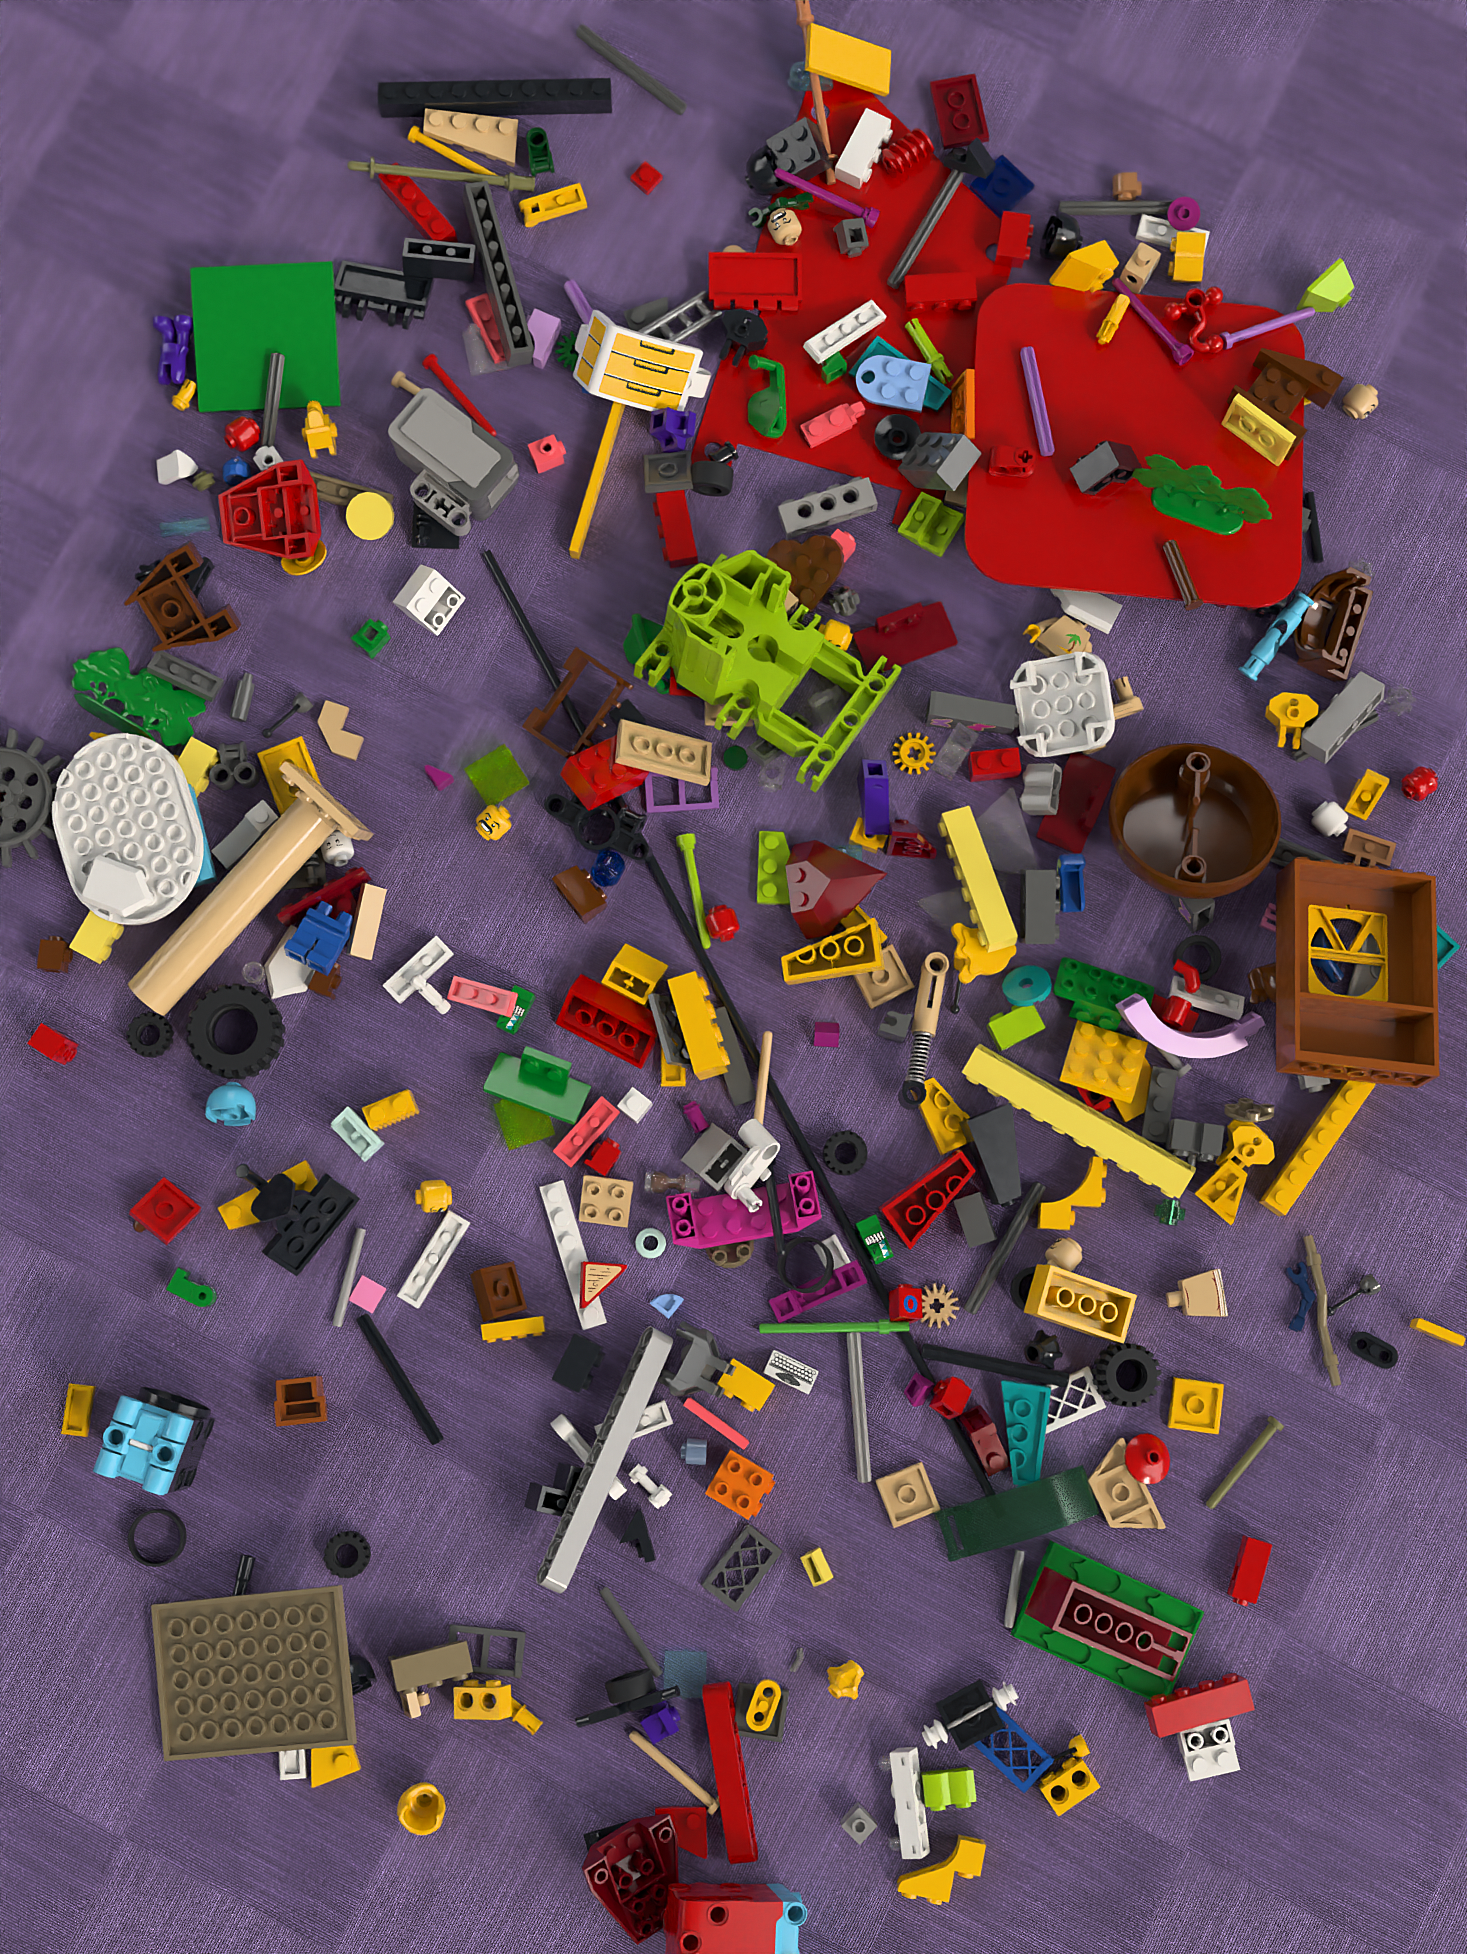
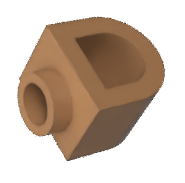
[1112,172,1142,200]

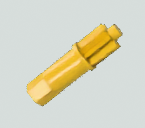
[1096,294,1130,344]

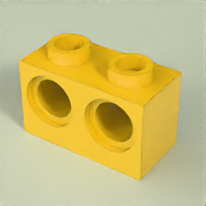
[453,1679,512,1720]
[1038,1757,1100,1817]

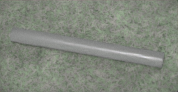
[332,1228,366,1327]

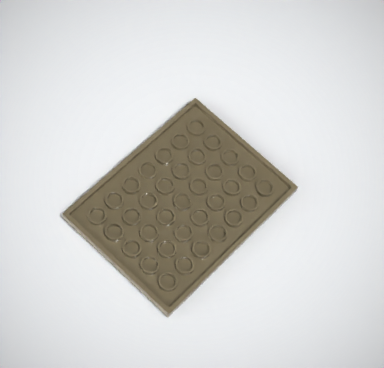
[151,1585,357,1761]

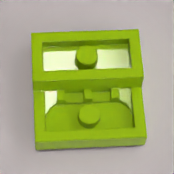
[898,492,965,558]

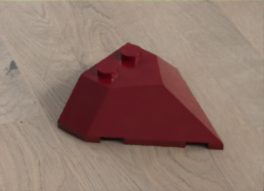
[785,840,888,940]

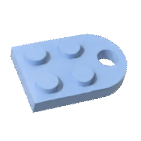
[856,355,931,413]

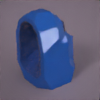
[222,456,251,486]

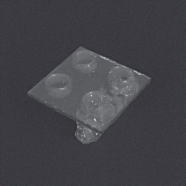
[462,324,517,377]

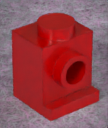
[1076,1086,1113,1113]
[584,1137,622,1177]

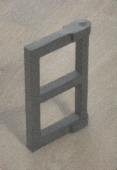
[448,1624,526,1679]

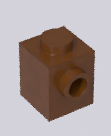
[37,936,73,974]

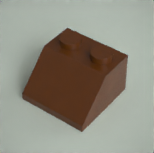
[551,865,608,924]

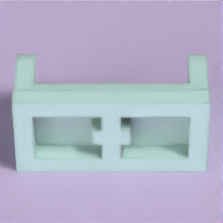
[331,1106,385,1162]

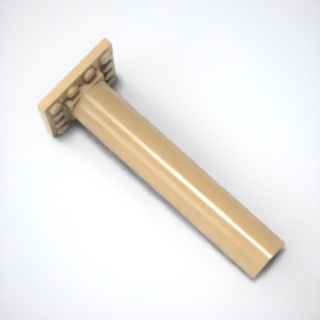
[127,761,374,1016]

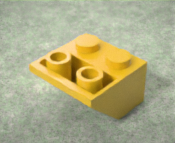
[601,943,669,1008]

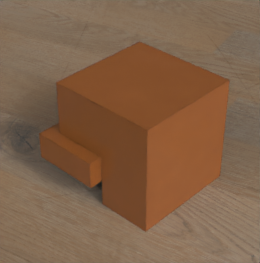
[274,1376,328,1427]

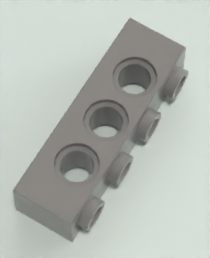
[778,477,878,539]

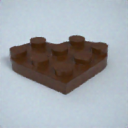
[765,535,845,612]

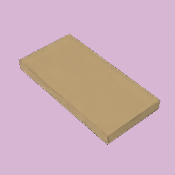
[615,719,712,786]

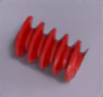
[881,128,934,178]

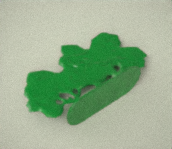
[1132,454,1272,535]
[71,647,206,746]

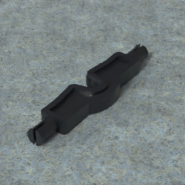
[575,1685,680,1728]

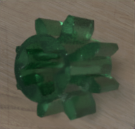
[1154,1199,1186,1226]

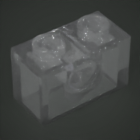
[931,722,979,781]

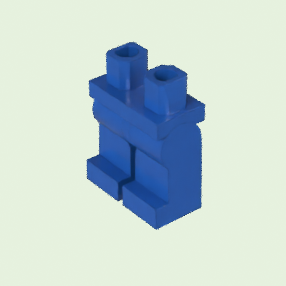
[284,901,353,976]

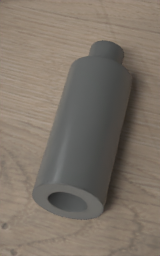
[229,673,255,722]

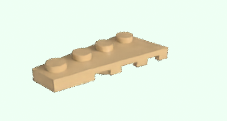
[423,108,518,167]

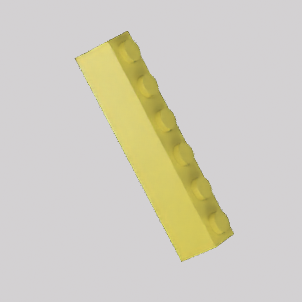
[938,806,1018,953]

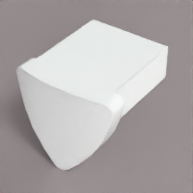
[156,450,198,485]

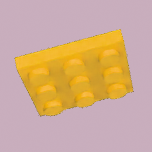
[1059,1020,1148,1104]

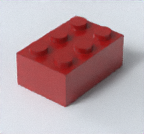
[560,735,650,811]

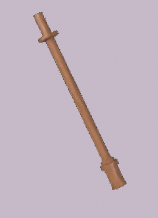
[794,0,838,185]

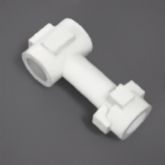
[628,1464,672,1509]

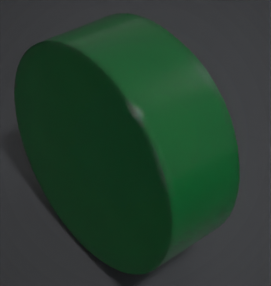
[724,746,748,771]

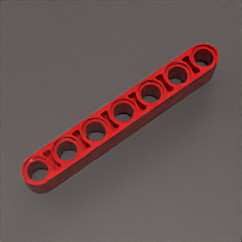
[702,1681,758,1865]

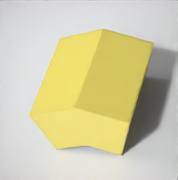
[800,1547,833,1587]

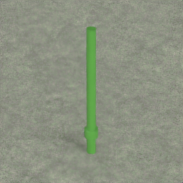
[759,1319,909,1334]

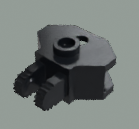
[719,308,768,367]

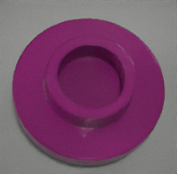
[1167,197,1200,231]

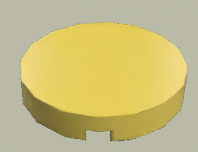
[346,492,394,540]

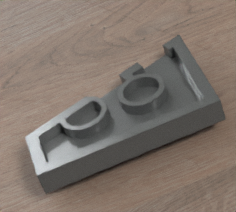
[623,296,669,340]

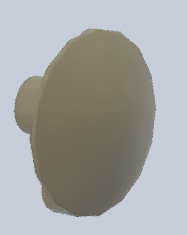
[1224,1098,1274,1122]
[705,1239,754,1268]

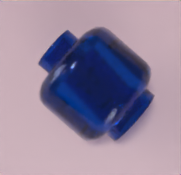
[590,851,626,887]

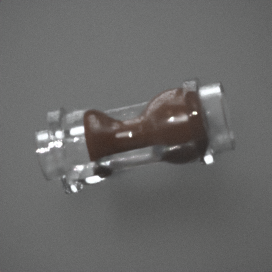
[644,1170,700,1197]

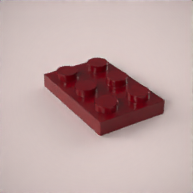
[929,73,989,150]

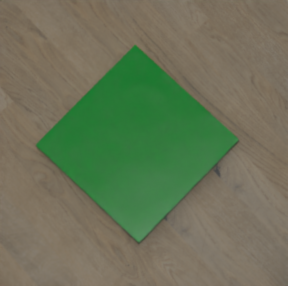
[190,261,341,413]

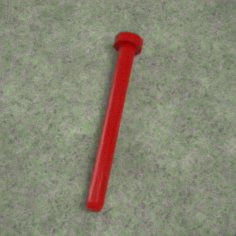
[422,354,497,437]

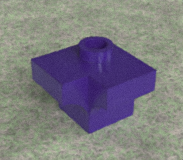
[649,407,696,453]
[640,1700,682,1745]

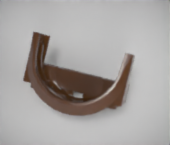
[1293,567,1373,683]

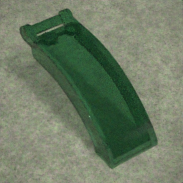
[933,1464,1099,1562]

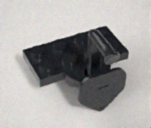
[236,1164,360,1276]

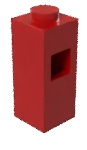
[1227,1535,1272,1606]

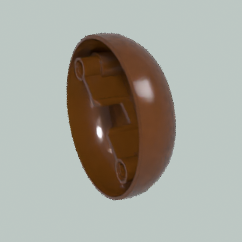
[1108,743,1282,899]

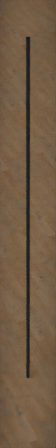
[482,550,1006,1518]

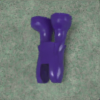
[152,315,194,385]

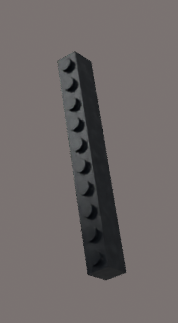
[378,78,612,118]

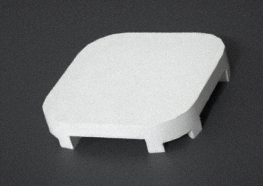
[1010,652,1115,757]

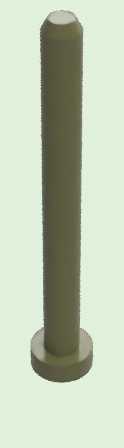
[1206,1415,1284,1509]

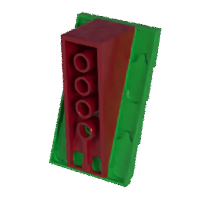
[1010,1540,1204,1700]

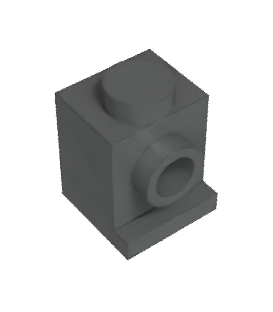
[833,218,869,258]

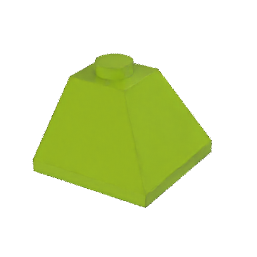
[1296,258,1354,312]

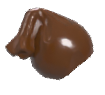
[1247,962,1276,1004]

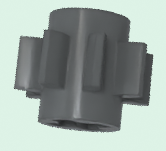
[829,586,861,616]

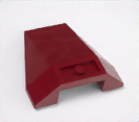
[582,1814,679,1945]

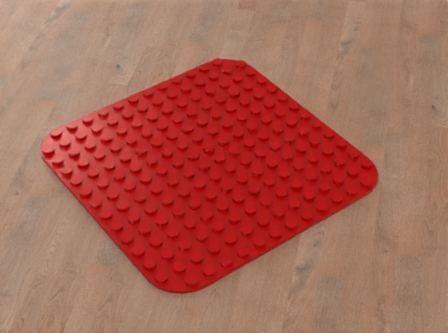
[964,283,1305,608]

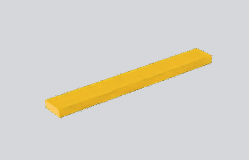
[569,401,626,560]

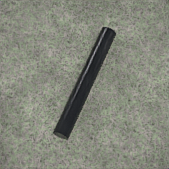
[1304,492,1324,563]

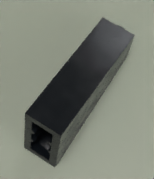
[959,1103,1022,1208]

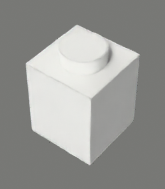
[617,1087,653,1124]

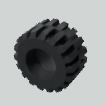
[1092,1343,1161,1407]

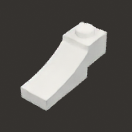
[211,800,279,870]

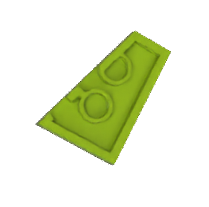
[757,831,790,905]

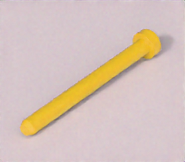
[408,125,499,176]

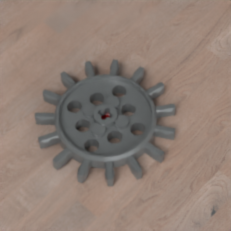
[0,728,65,868]

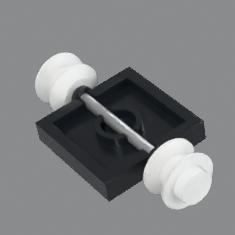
[922,1679,1019,1751]

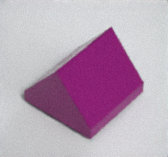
[814,1022,839,1048]
[904,1372,935,1407]

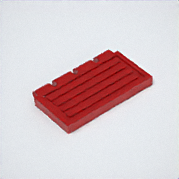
[708,252,803,311]

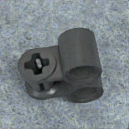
[209,741,260,790]

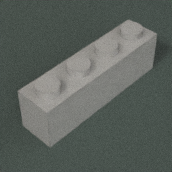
[1301,671,1385,764]

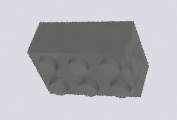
[898,432,982,491]
[1020,869,1060,944]

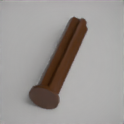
[1163,540,1204,611]

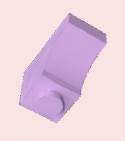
[526,309,562,369]

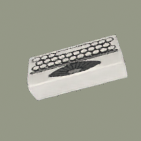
[763,1350,819,1394]

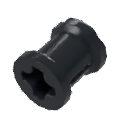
[708,441,739,464]

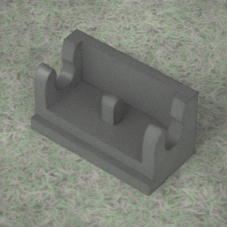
[876,1011,912,1044]
[954,1192,997,1248]

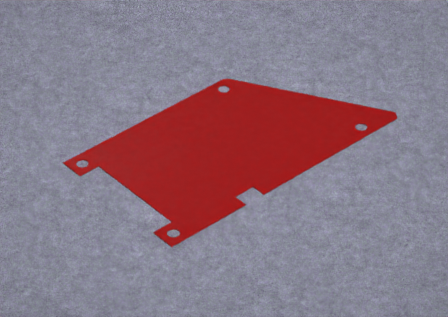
[691,75,1012,526]

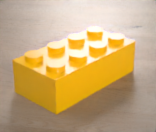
[667,971,730,1080]
[1024,1264,1137,1344]

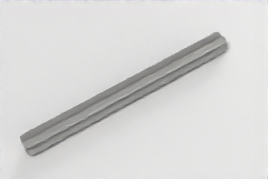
[847,1332,871,1483]

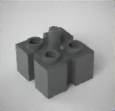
[1163,1119,1224,1167]

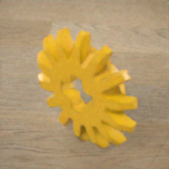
[892,732,936,775]

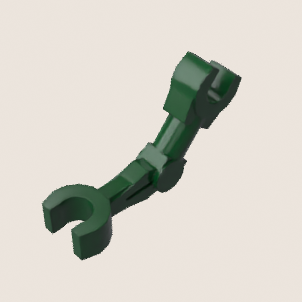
[748,192,814,228]

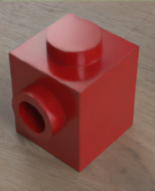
[929,1376,972,1420]

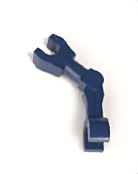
[1285,1262,1316,1332]

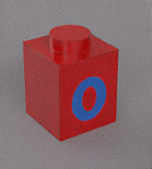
[889,1284,922,1323]

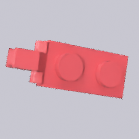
[800,401,865,448]

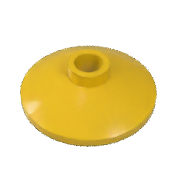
[281,540,327,575]

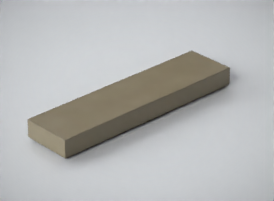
[309,471,394,508]

